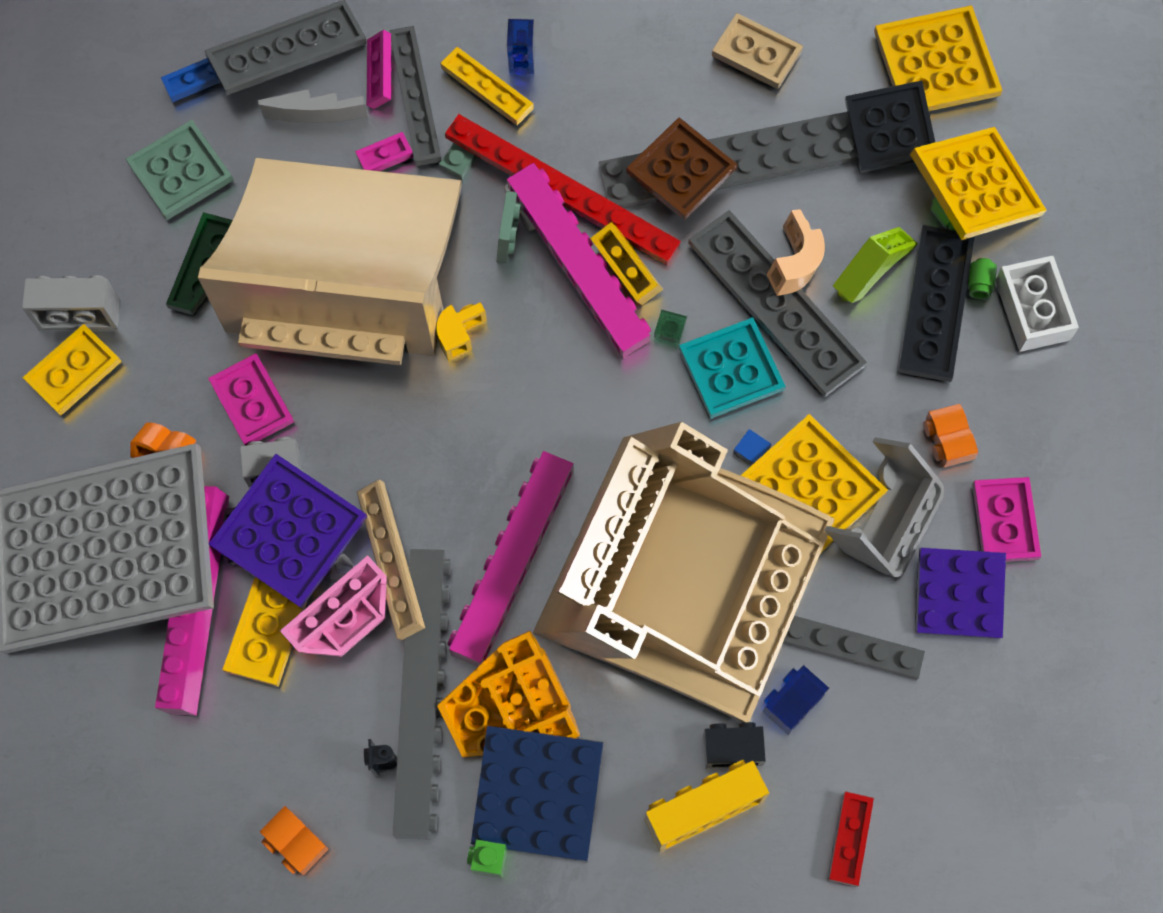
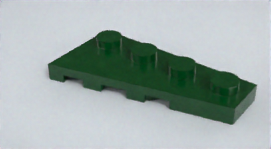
[166,212,233,315]

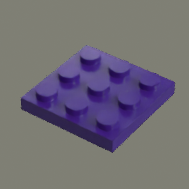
[915,548,1006,638]

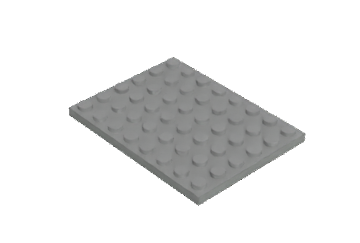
[0,443,214,654]

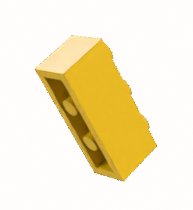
[590,222,663,305]

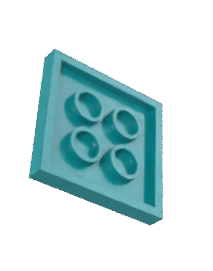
[679,317,786,419]

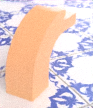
[767,209,825,296]

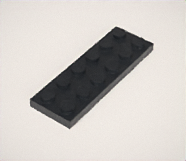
[897,225,975,382]

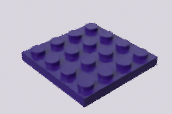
[209,453,368,609]

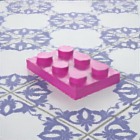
[208,353,294,446]
[972,477,1041,562]

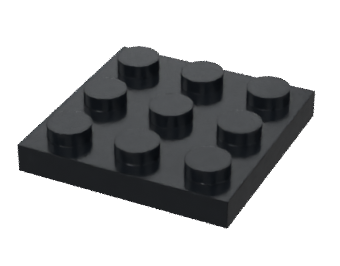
[845,80,935,173]

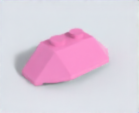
[280,555,387,657]

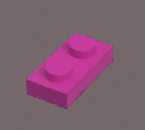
[355,131,414,171]

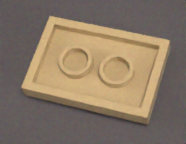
[712,13,803,89]

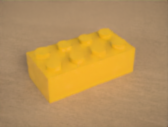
[644,760,769,852]

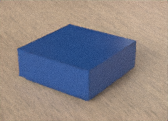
[733,429,772,465]

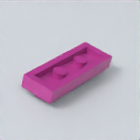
[366,29,392,109]

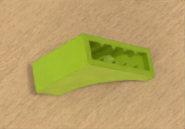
[832,227,918,303]

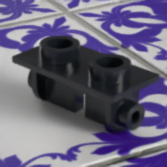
[364,739,397,778]

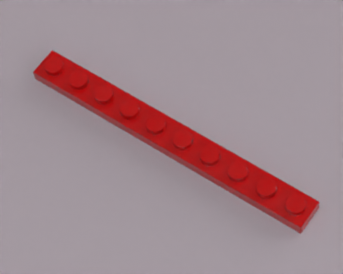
[445,114,681,266]

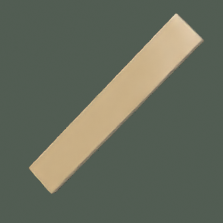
[357,479,425,640]

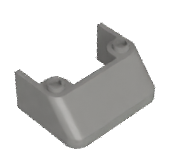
[824,437,944,577]

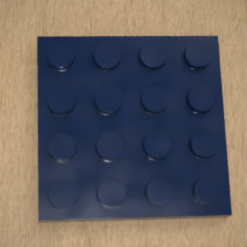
[471,725,604,861]

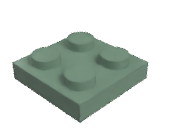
[496,191,521,263]

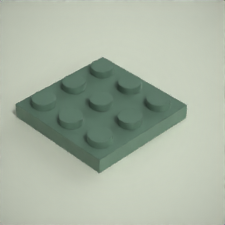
[126,120,234,220]

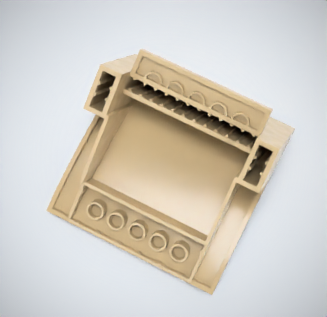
[198,158,462,365]
[533,422,835,723]

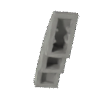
[258,89,368,123]

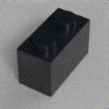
[703,722,766,769]

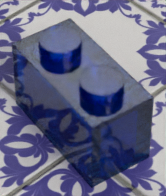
[507,19,535,75]
[763,665,830,735]

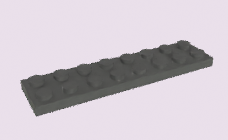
[688,210,867,397]

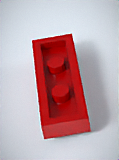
[828,791,874,887]

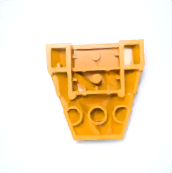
[437,630,580,757]

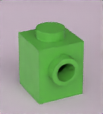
[467,840,507,878]

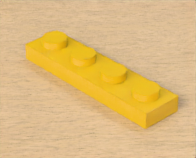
[440,46,534,125]

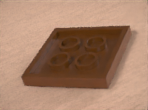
[626,117,737,221]

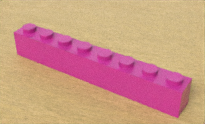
[507,163,651,359]
[447,451,574,667]
[155,486,230,716]

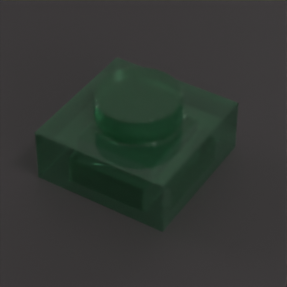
[654,309,687,344]

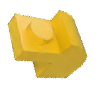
[437,302,487,361]

